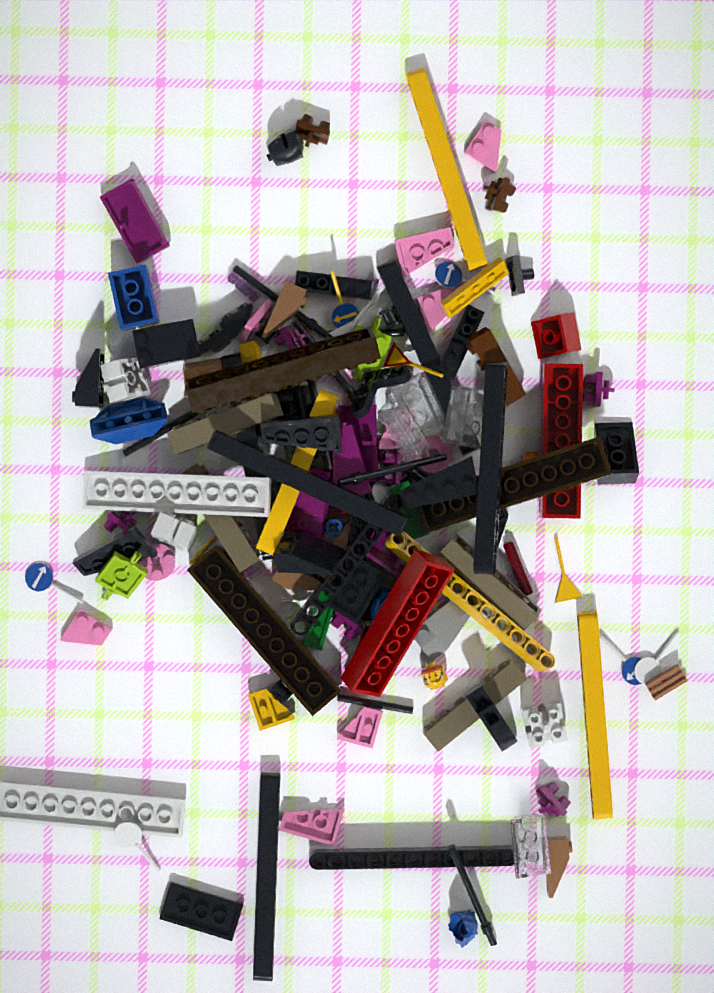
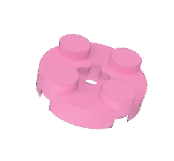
[414,435,452,473]
[137,543,175,581]

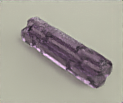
[227,272,260,303]

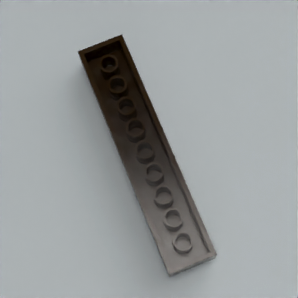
[184,327,381,413]
[418,436,613,533]
[187,544,342,717]

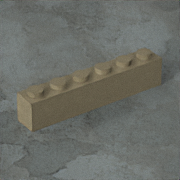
[167,391,284,455]
[181,463,261,573]
[438,533,542,631]
[423,660,527,752]

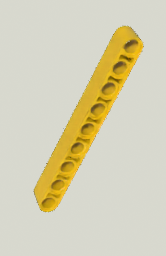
[256,389,339,555]

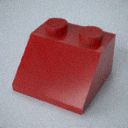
[531,312,582,359]

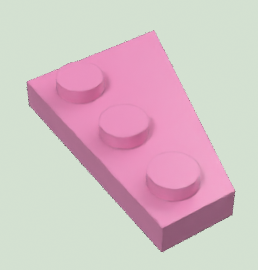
[394,227,455,278]
[279,809,344,846]

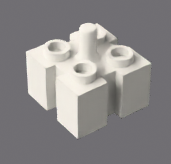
[100,357,151,403]
[151,511,197,552]
[521,701,568,749]

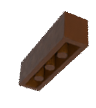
[466,327,527,406]

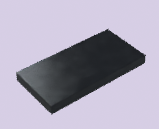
[159,881,244,941]

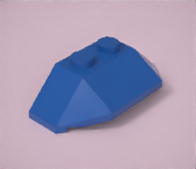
[90,397,168,444]

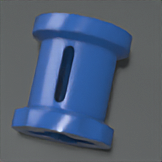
[326,519,343,536]

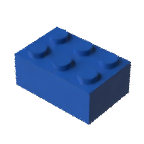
[108,264,160,331]

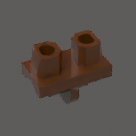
[295,114,331,148]
[482,177,516,213]

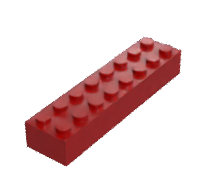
[540,363,583,519]
[340,549,455,698]

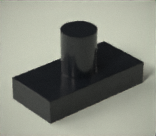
[506,255,535,297]

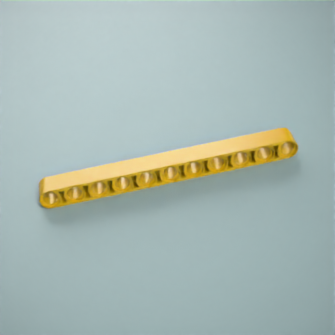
[405,67,488,272]
[385,531,555,672]
[577,610,613,820]

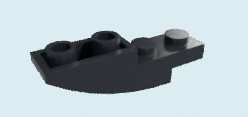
[295,270,374,301]
[198,303,254,355]
[437,304,485,380]
[464,684,518,752]

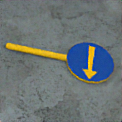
[330,270,359,328]

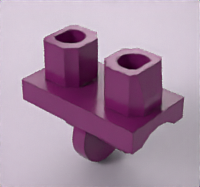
[273,326,308,350]
[583,371,615,407]
[378,450,409,487]
[103,511,138,533]
[330,611,365,641]
[535,782,571,817]

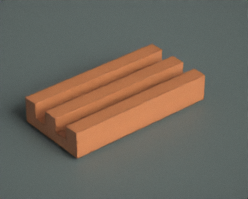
[644,664,688,701]

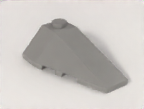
[414,585,473,661]

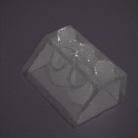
[385,371,448,442]
[442,385,484,449]
[377,396,431,461]
[510,814,551,879]

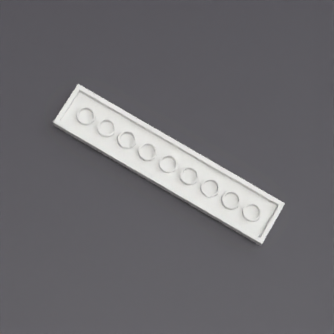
[82,471,271,517]
[0,781,186,838]

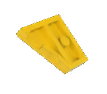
[248,688,295,731]

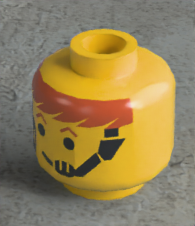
[421,661,448,690]

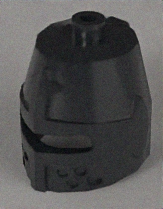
[266,129,304,166]

